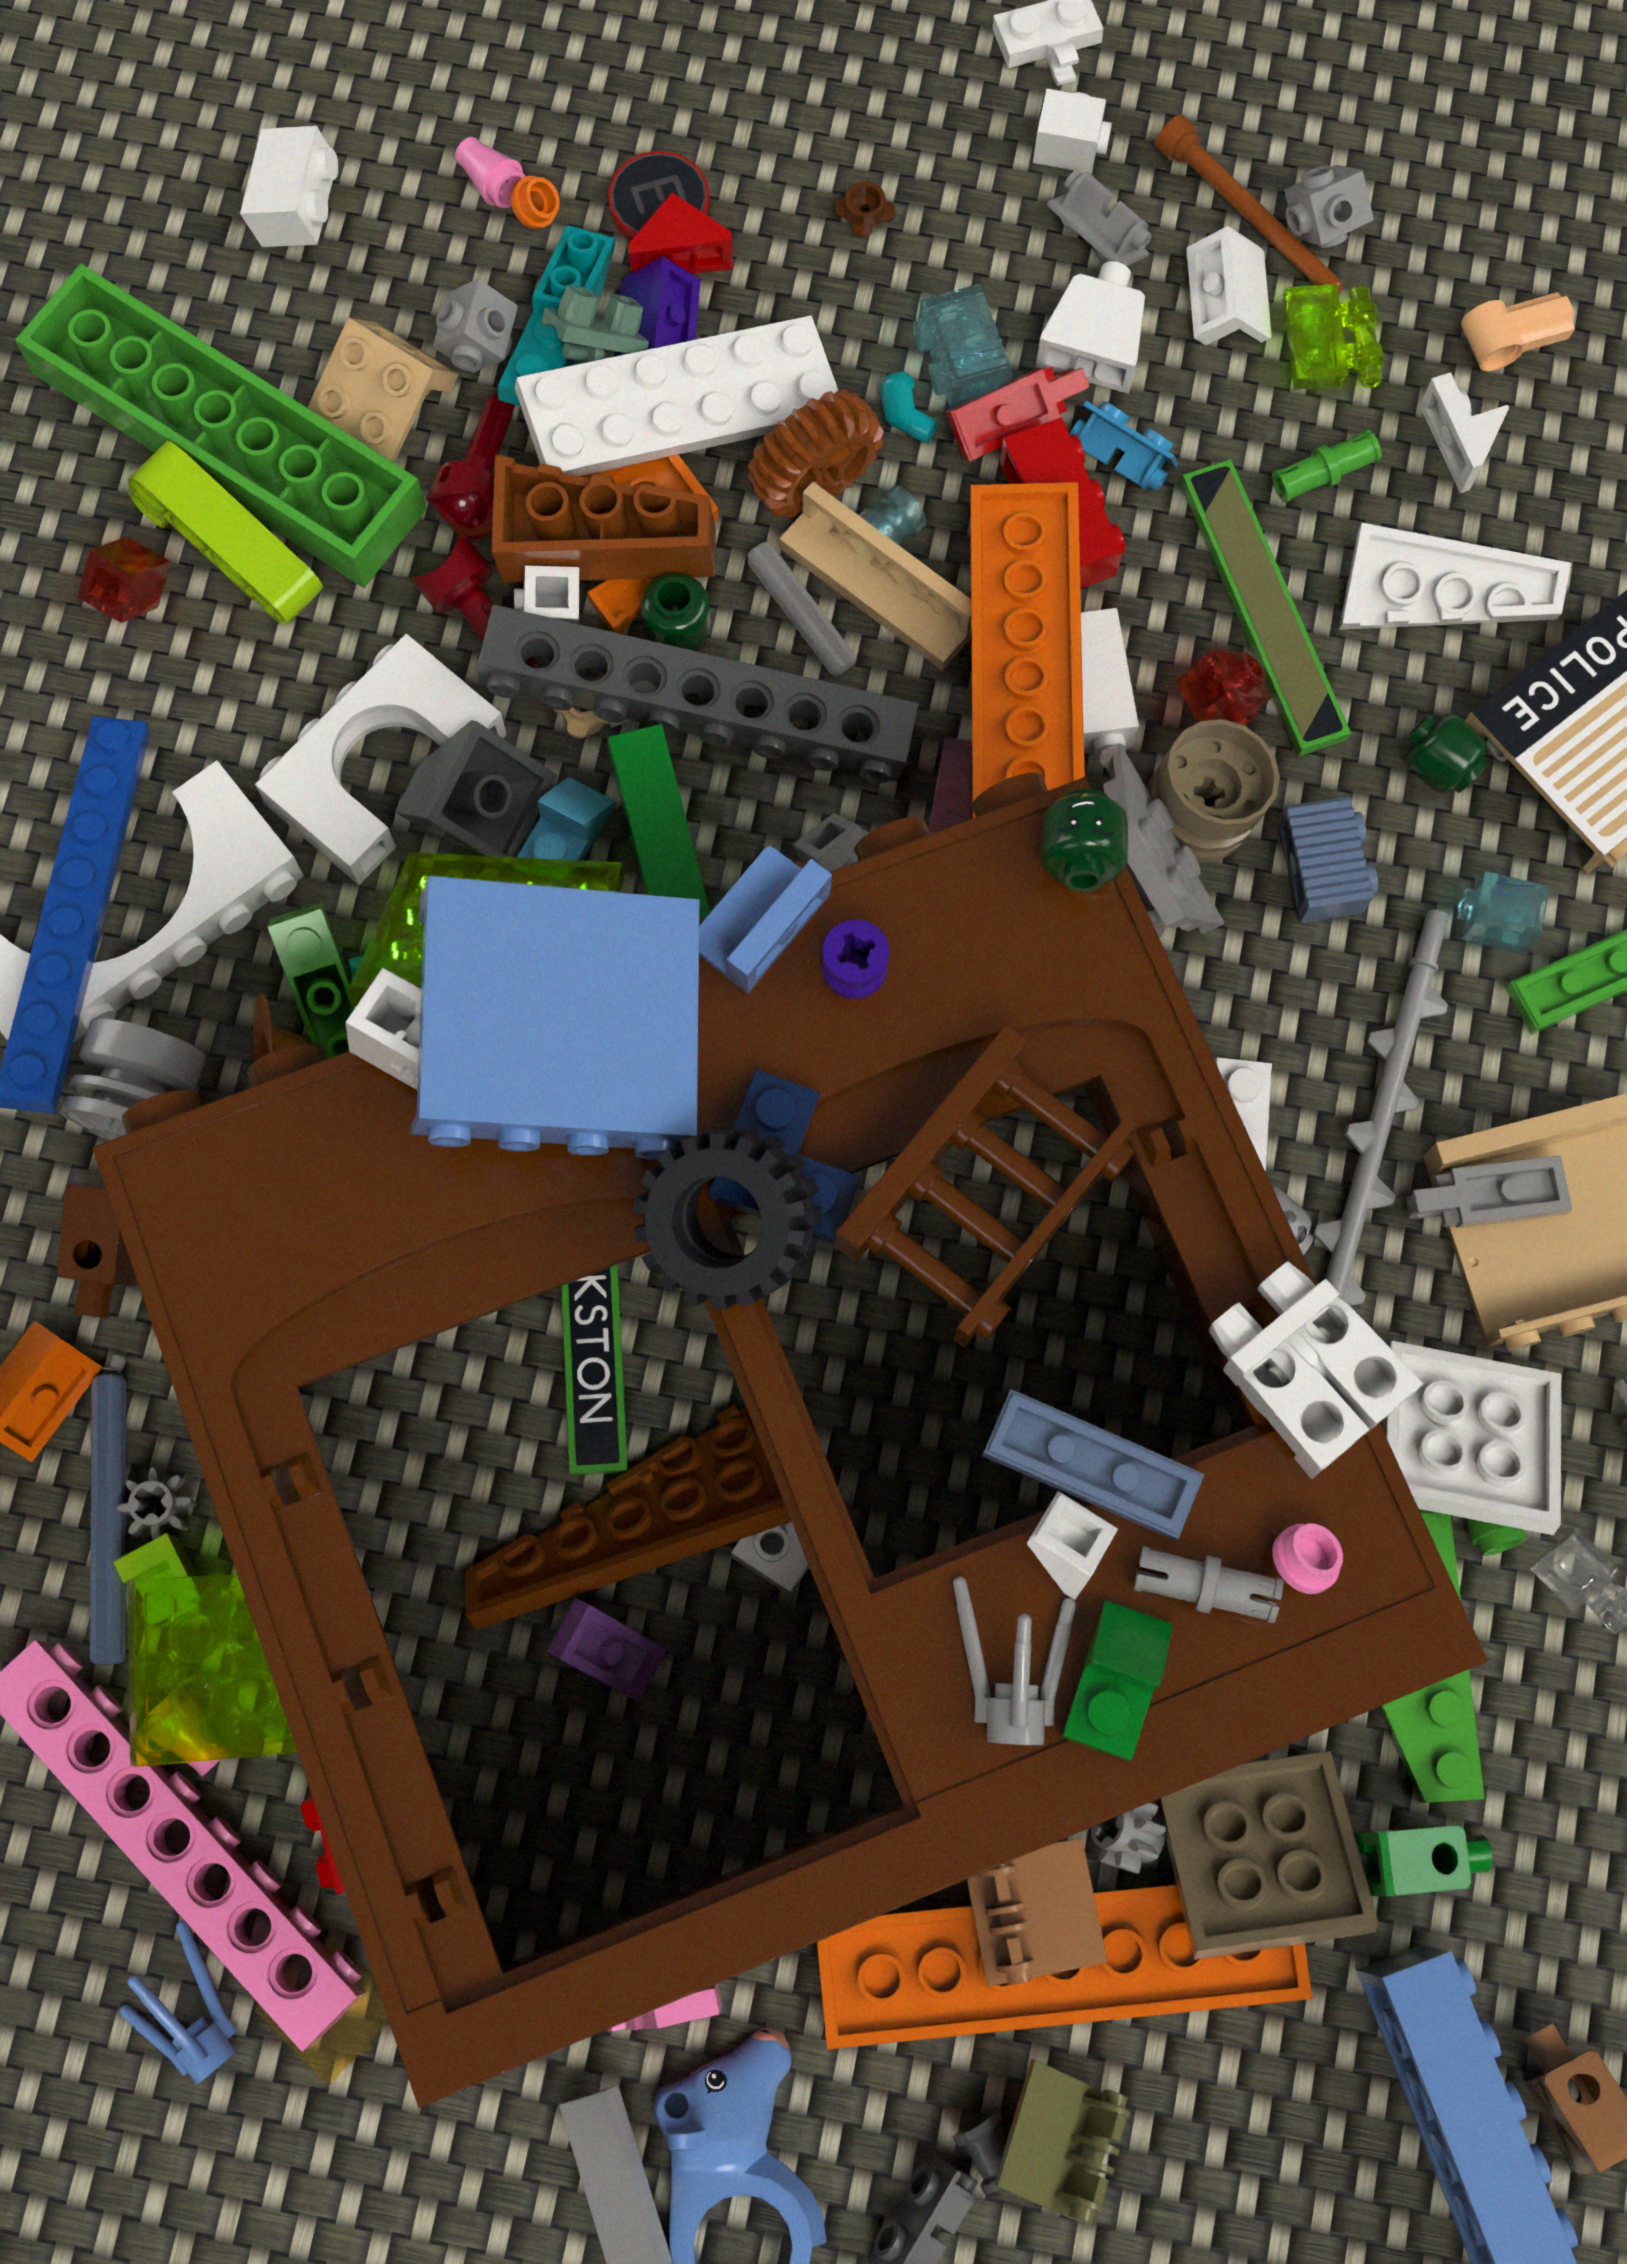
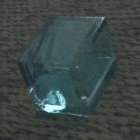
[1457,871,1550,955]

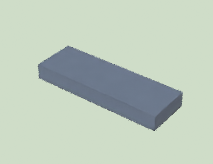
[982,1389,1205,1541]

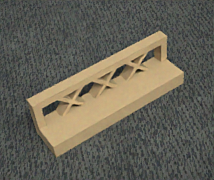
[779,482,972,671]

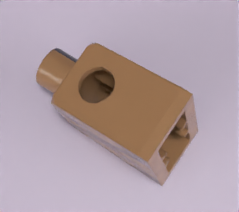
[1523,2022,1627,2176]

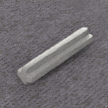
[747,542,855,676]

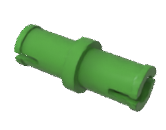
[1272,429,1382,503]

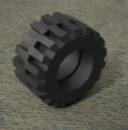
[633,1127,822,1310]

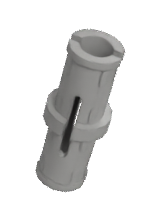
[1133,1545,1284,1624]

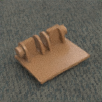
[967,1838,1108,1986]

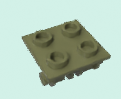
[994,2059,1131,2224]

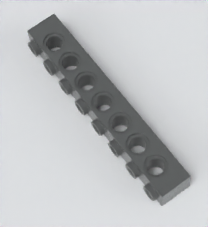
[478,604,919,783]

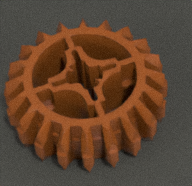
[748,389,884,518]

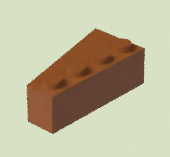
[491,455,716,583]

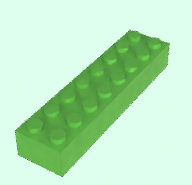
[15,263,427,588]

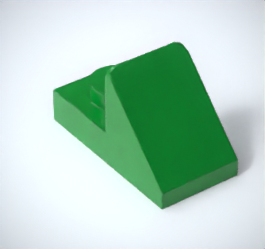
[1060,1600,1173,1762]

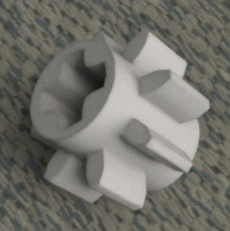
[117,1468,197,1540]
[1091,1802,1166,1874]

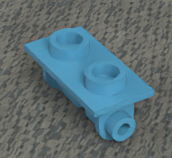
[1070,401,1178,491]

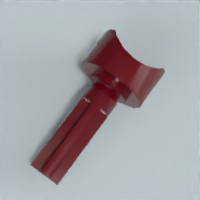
[425,394,515,540]
[411,536,541,669]

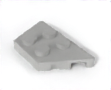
[1100,743,1224,934]

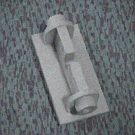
[1047,169,1152,266]

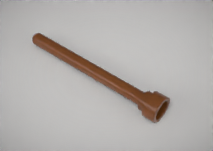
[1154,114,1343,298]

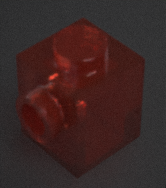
[77,536,171,623]

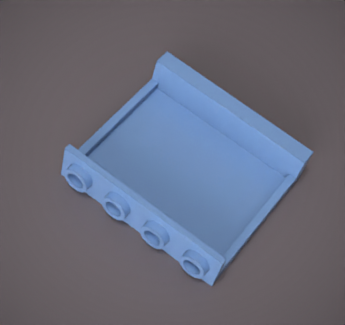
[411,876,699,1160]

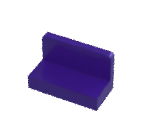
[615,256,701,357]

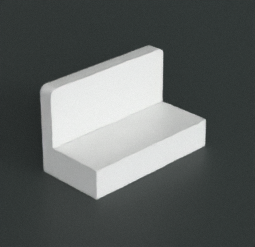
[1187,226,1272,345]

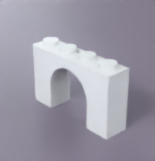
[255,634,507,885]

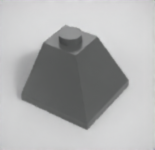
[395,720,557,870]

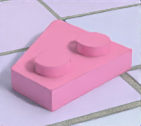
[608,1984,723,2032]

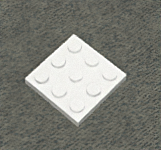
[1382,1341,1561,1535]

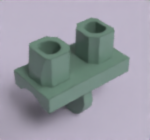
[541,285,649,365]

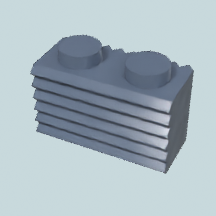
[1278,796,1378,924]

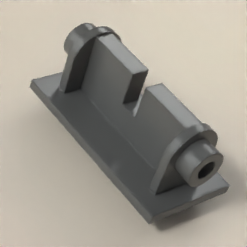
[868,2150,978,2264]

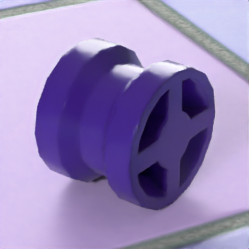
[822,919,890,999]

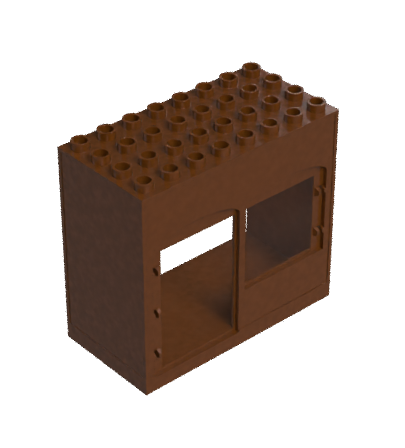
[92,773,1488,2108]

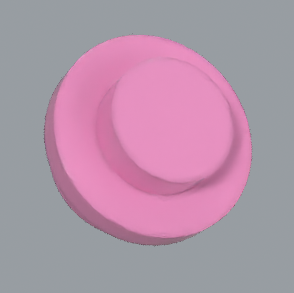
[1272,1523,1343,1594]

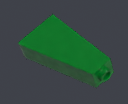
[607,724,710,921]

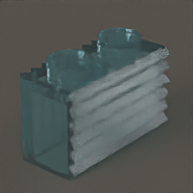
[913,284,1012,409]

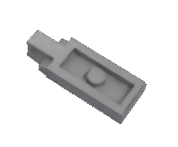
[1405,1155,1572,1228]

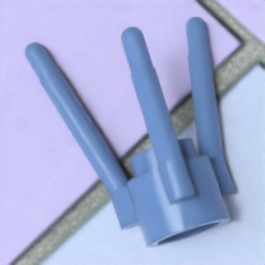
[120,1921,238,2085]

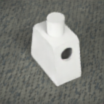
[1035,261,1145,394]

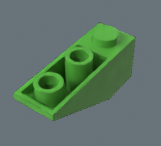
[267,901,358,1059]

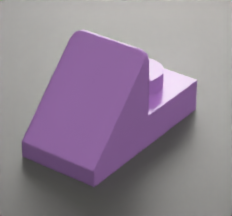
[547,1598,667,1702]

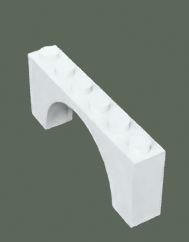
[0,760,304,1043]

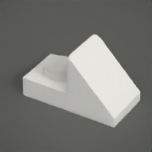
[1419,372,1509,493]

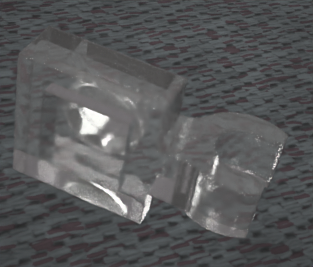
[1531,1527,1627,1633]

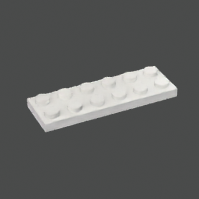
[514,315,838,476]

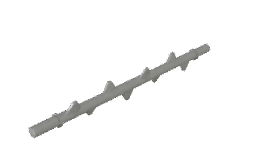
[1313,910,1449,1306]

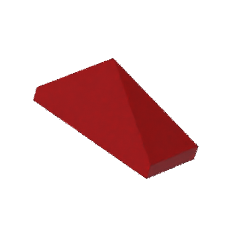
[628,192,733,274]

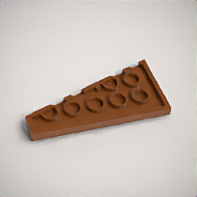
[465,1405,791,1630]

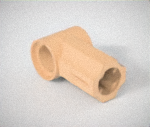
[1461,292,1575,372]

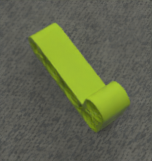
[128,440,323,626]

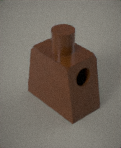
[57,1184,137,1318]

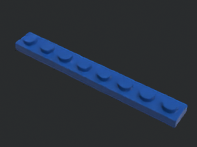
[0,716,150,1114]

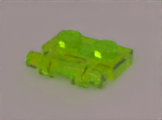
[1282,284,1385,390]

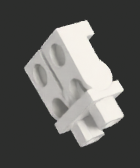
[1209,1261,1424,1480]

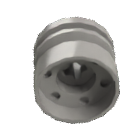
[60,1018,207,1140]

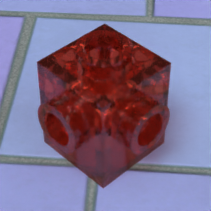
[1175,649,1272,726]

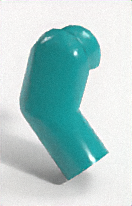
[879,371,939,445]

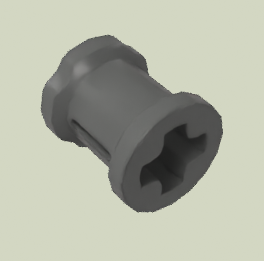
[952,2107,1008,2195]

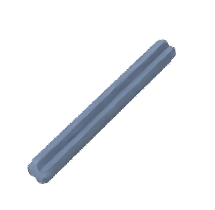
[90,1374,126,1665]

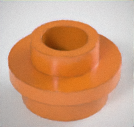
[510,176,560,230]

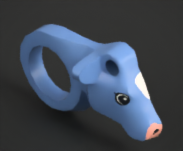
[652,2028,827,2264]

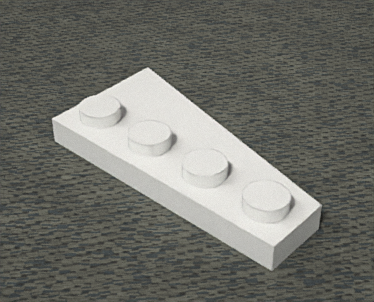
[1339,523,1571,630]

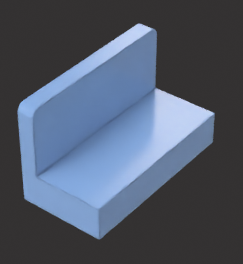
[699,846,832,994]

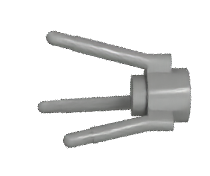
[953,1576,1076,1745]

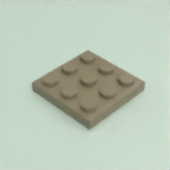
[1157,1751,1379,1960]

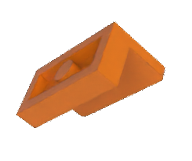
[0,1321,103,1462]

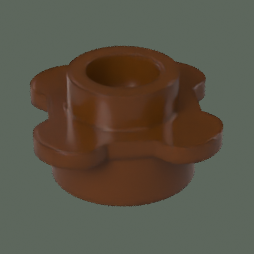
[835,181,895,238]

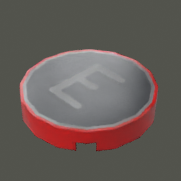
[608,151,710,241]

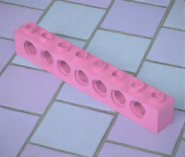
[0,1640,366,2051]

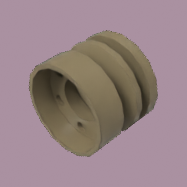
[1146,719,1280,863]

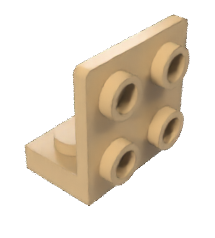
[307,317,460,462]

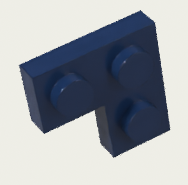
[709,1070,860,1244]

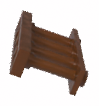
[835,1024,1138,1348]

